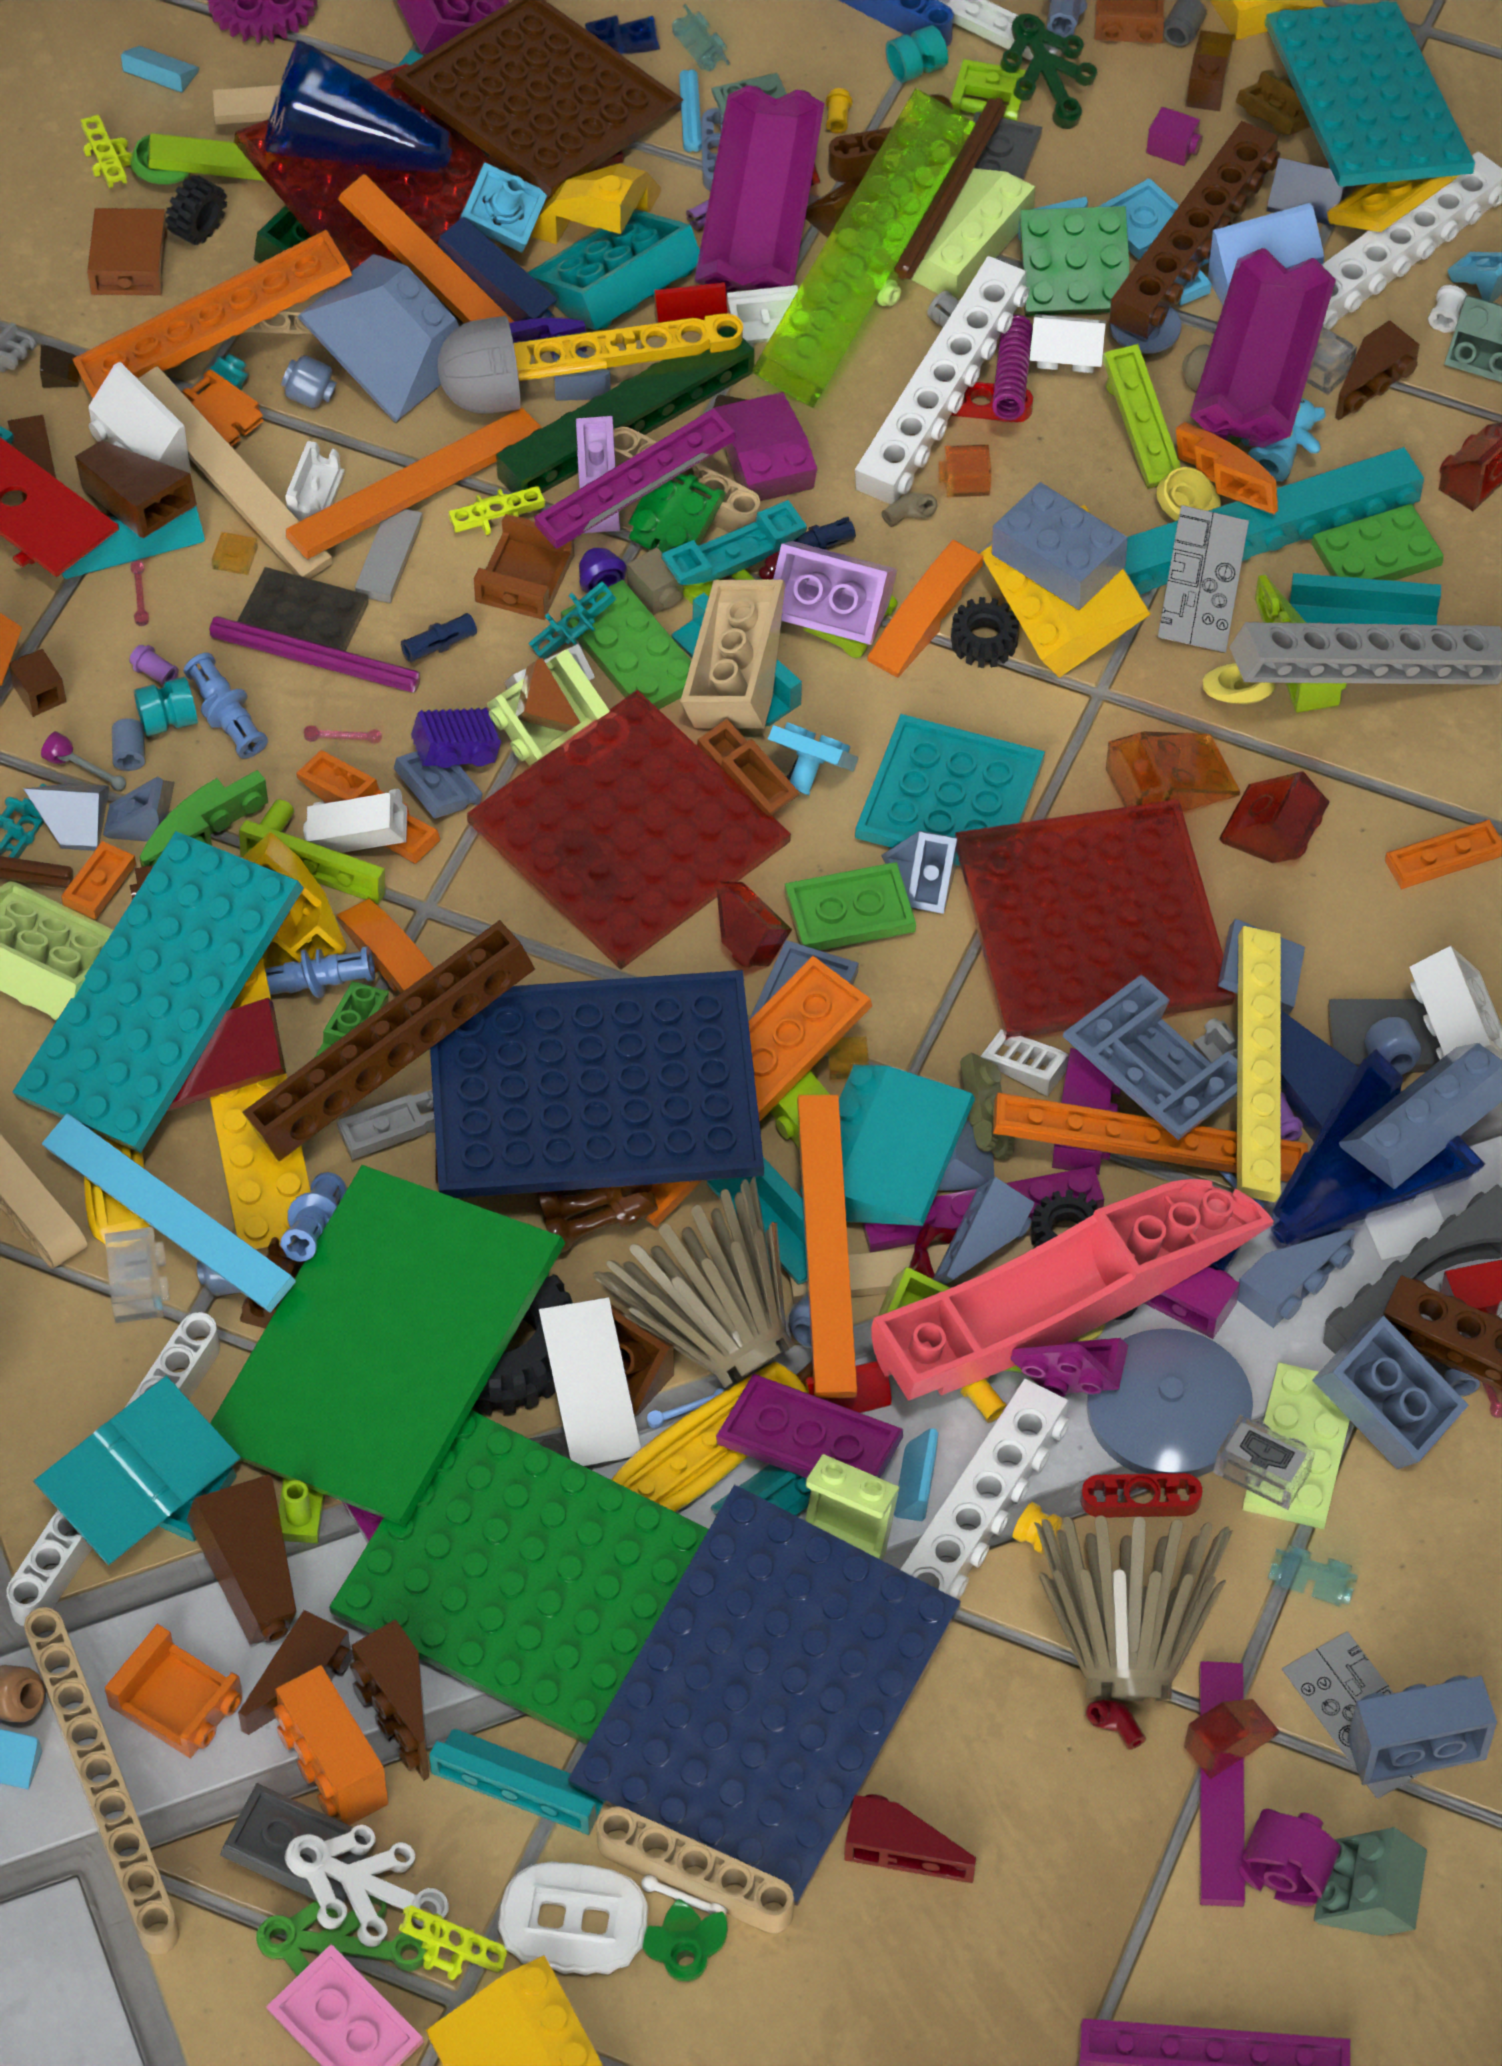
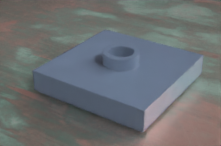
[1218,919,1305,1014]

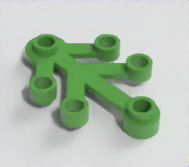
[256,1895,427,1984]

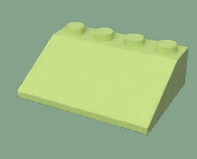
[869,166,1035,300]
[0,881,113,1021]

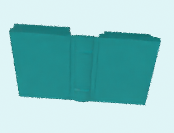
[33,1375,241,1566]

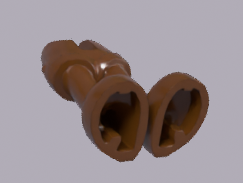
[538,1184,658,1253]

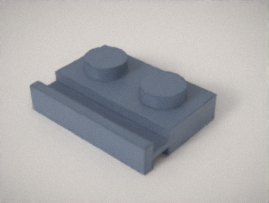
[394,751,483,819]

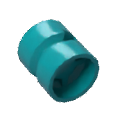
[885,25,948,83]
[134,676,198,737]

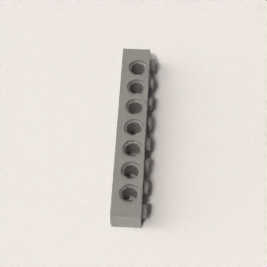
[1229,622,1502,684]

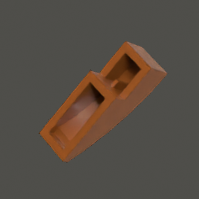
[697,719,799,816]

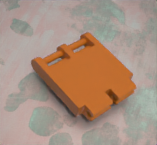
[181,369,264,447]

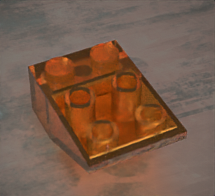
[1106,731,1240,826]

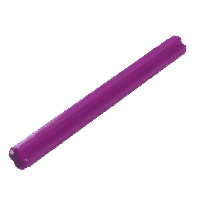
[209,616,420,692]

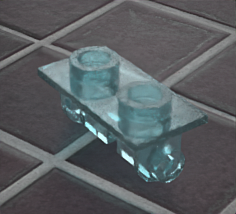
[672,4,730,71]
[1268,1545,1358,1607]

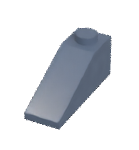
[933,1177,1034,1285]

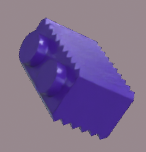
[411,707,501,768]

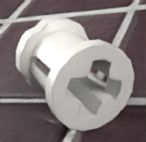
[1428,285,1467,333]

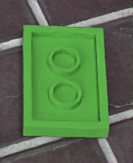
[1311,503,1444,581]
[784,862,916,951]

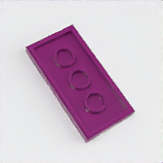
[716,1373,903,1478]

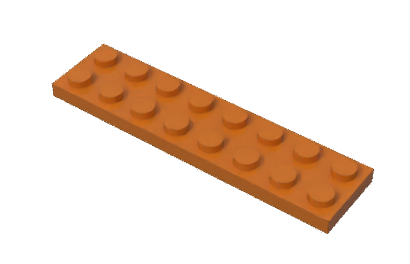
[72,230,352,399]
[644,956,872,1227]

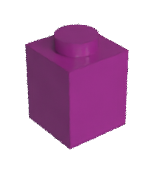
[1146,106,1203,166]

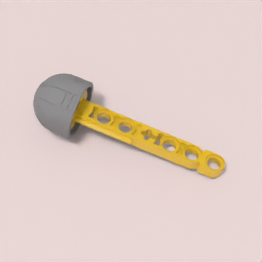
[437,314,743,414]

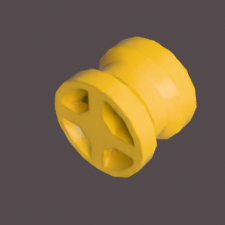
[1012,1502,1063,1554]

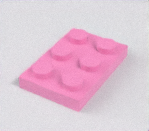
[266,1944,425,2066]

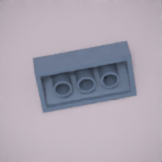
[1339,1043,1502,1189]

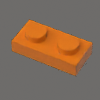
[61,841,136,920]

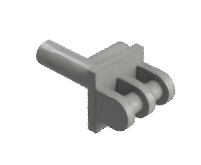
[0,322,37,373]

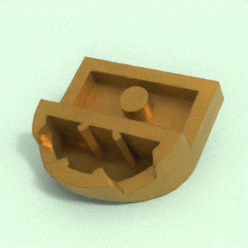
[1235,70,1310,135]

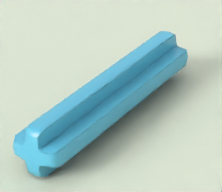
[679,69,702,153]

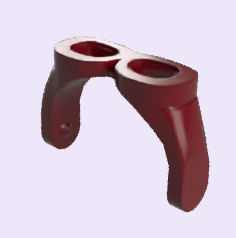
[909,1224,956,1288]

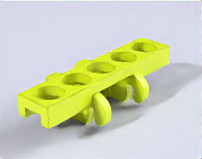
[81,115,132,188]
[448,486,545,535]
[398,1905,507,1980]

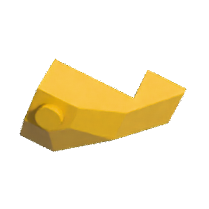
[530,163,661,245]
[243,832,347,968]

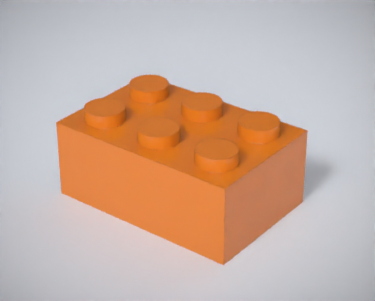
[273,1665,389,1825]

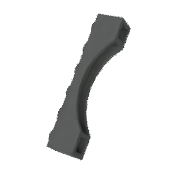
[1323,1184,1502,1354]

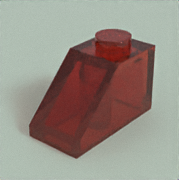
[716,882,792,968]
[1184,1699,1279,1779]

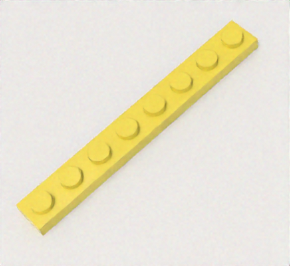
[1237,926,1281,1203]

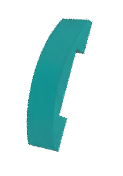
[661,500,807,585]

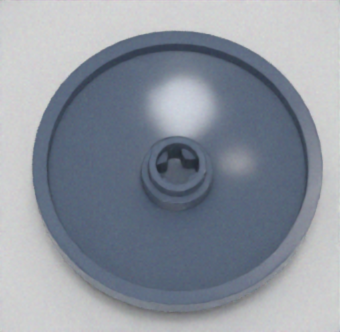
[1087,1329,1253,1477]

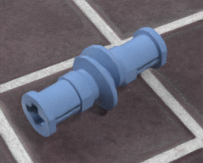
[183,653,268,759]
[265,946,375,998]
[280,1172,347,1262]

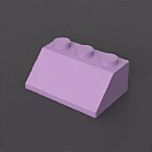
[773,541,897,644]

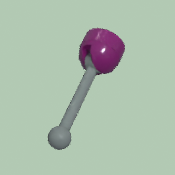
[41,731,126,791]

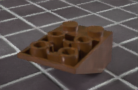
[350,1619,429,1781]

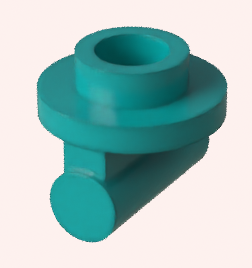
[209,353,249,390]

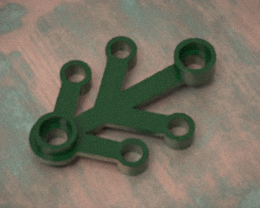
[1000,13,1097,129]

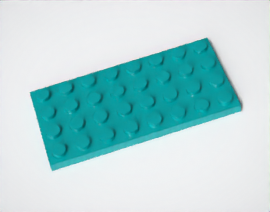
[1265,1,1475,187]
[12,831,304,1153]

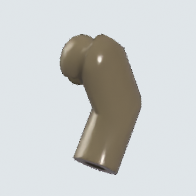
[882,493,937,526]

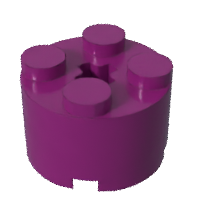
[1239,1809,1341,1906]

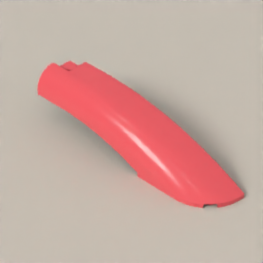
[871,1179,1274,1401]

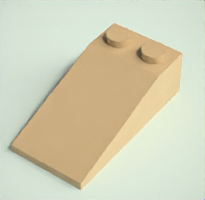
[680,580,785,728]

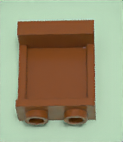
[1094,0,1164,43]
[87,208,168,296]
[474,514,574,620]

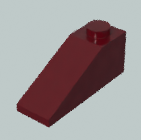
[844,1794,976,1884]

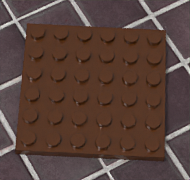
[393,0,684,198]

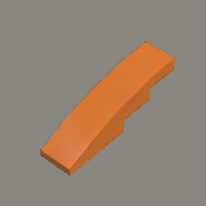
[1176,422,1278,514]
[867,539,984,678]
[296,750,440,864]
[336,898,434,993]

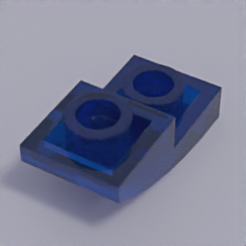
[585,15,660,54]

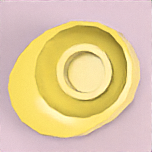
[1157,467,1221,521]
[1203,663,1275,704]

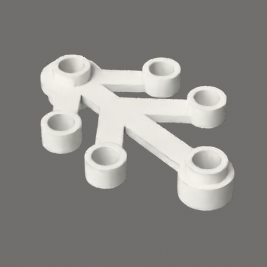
[285,1825,449,1947]

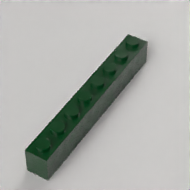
[496,326,754,501]

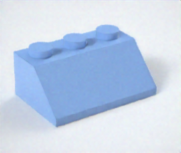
[1208,203,1324,305]

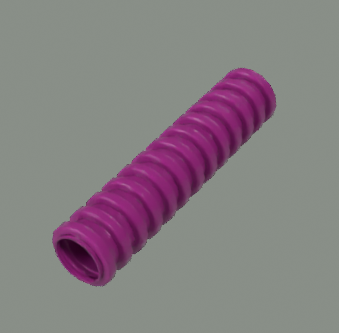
[992,315,1033,420]

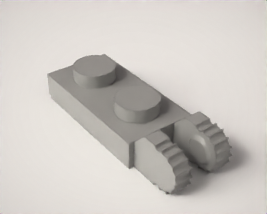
[337,1090,435,1160]

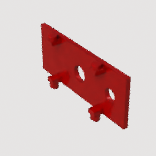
[0,437,119,577]

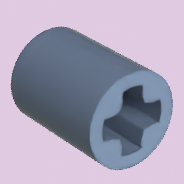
[111,719,145,771]

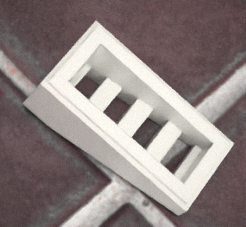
[980,1029,1069,1097]

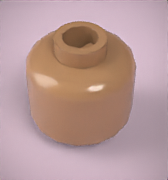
[0,1665,45,1723]

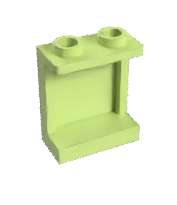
[487,649,610,766]
[805,1454,900,1560]

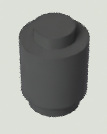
[1164,0,1207,46]

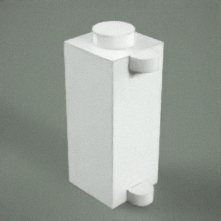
[303,789,407,853]

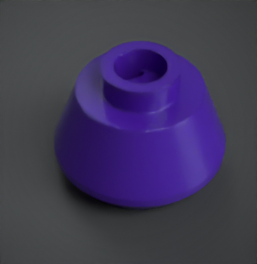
[579,548,627,593]

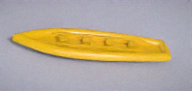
[611,1362,807,1512]

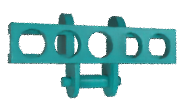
[528,581,617,660]
[0,783,46,859]

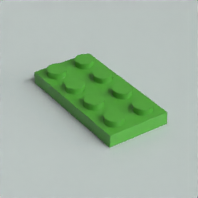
[561,580,691,718]

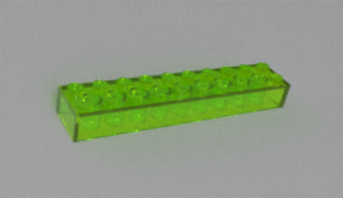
[751,88,976,408]

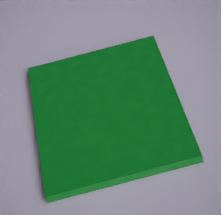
[210,1165,566,1526]

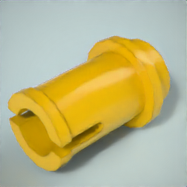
[825,88,853,134]
[960,1377,1007,1423]

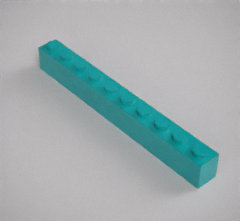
[1124,447,1424,594]

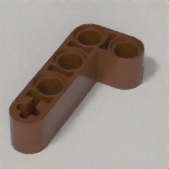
[828,94,960,183]

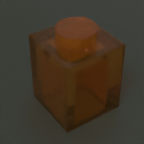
[938,444,992,498]

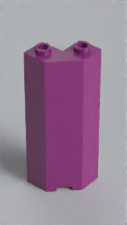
[694,85,825,296]
[1190,248,1336,448]

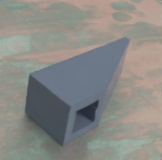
[1237,1228,1355,1328]

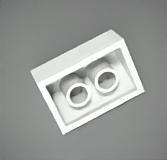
[89,362,191,473]
[1409,946,1502,1060]

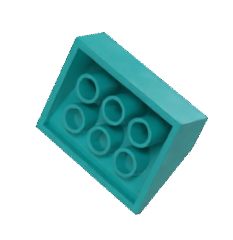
[527,209,700,330]
[800,1065,975,1226]

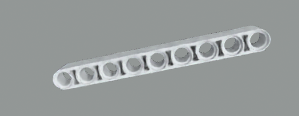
[6,1312,220,1626]

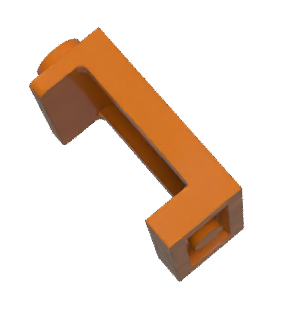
[104,1623,243,1759]

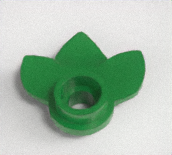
[642,1899,728,1982]

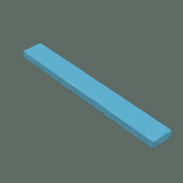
[41,1113,296,1313]

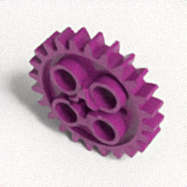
[208,0,318,43]

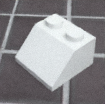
[1030,314,1106,373]

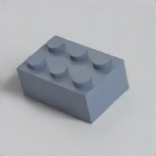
[992,482,1128,610]
[1312,1315,1469,1469]
[1348,1676,1497,1785]

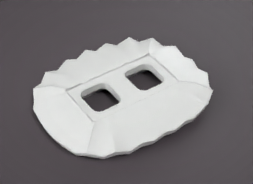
[498,1862,649,1976]

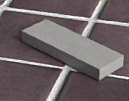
[355,509,423,603]

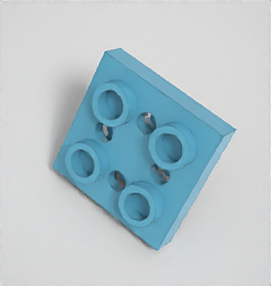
[459,162,547,253]
[768,722,859,795]

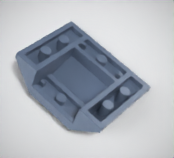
[298,254,459,423]
[1063,975,1237,1140]

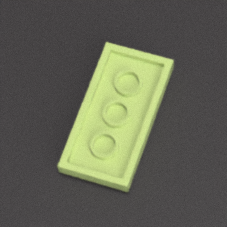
[1242,1362,1350,1529]

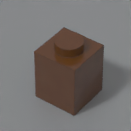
[9,649,67,717]

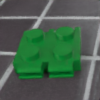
[628,473,726,553]

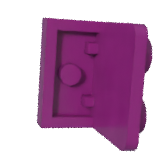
[1010,1338,1128,1397]

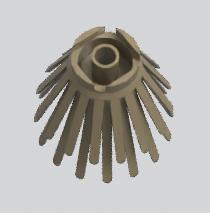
[593,1176,794,1388]
[1034,1516,1233,1701]

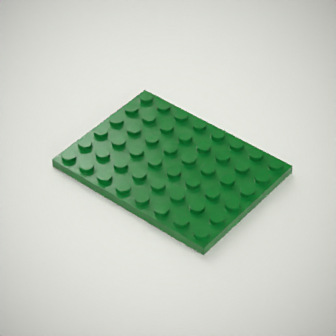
[329,1410,709,1745]

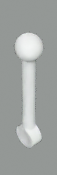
[641,1875,727,1915]

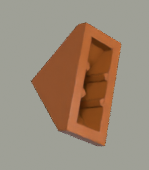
[516,658,581,732]

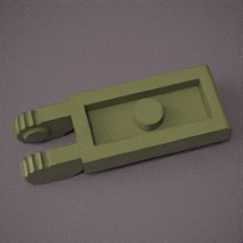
[960,1052,1015,1160]

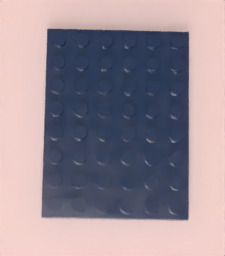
[430,970,764,1198]
[568,1484,961,1906]

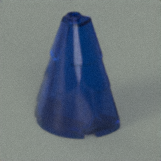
[264,40,452,173]
[1271,1049,1485,1247]

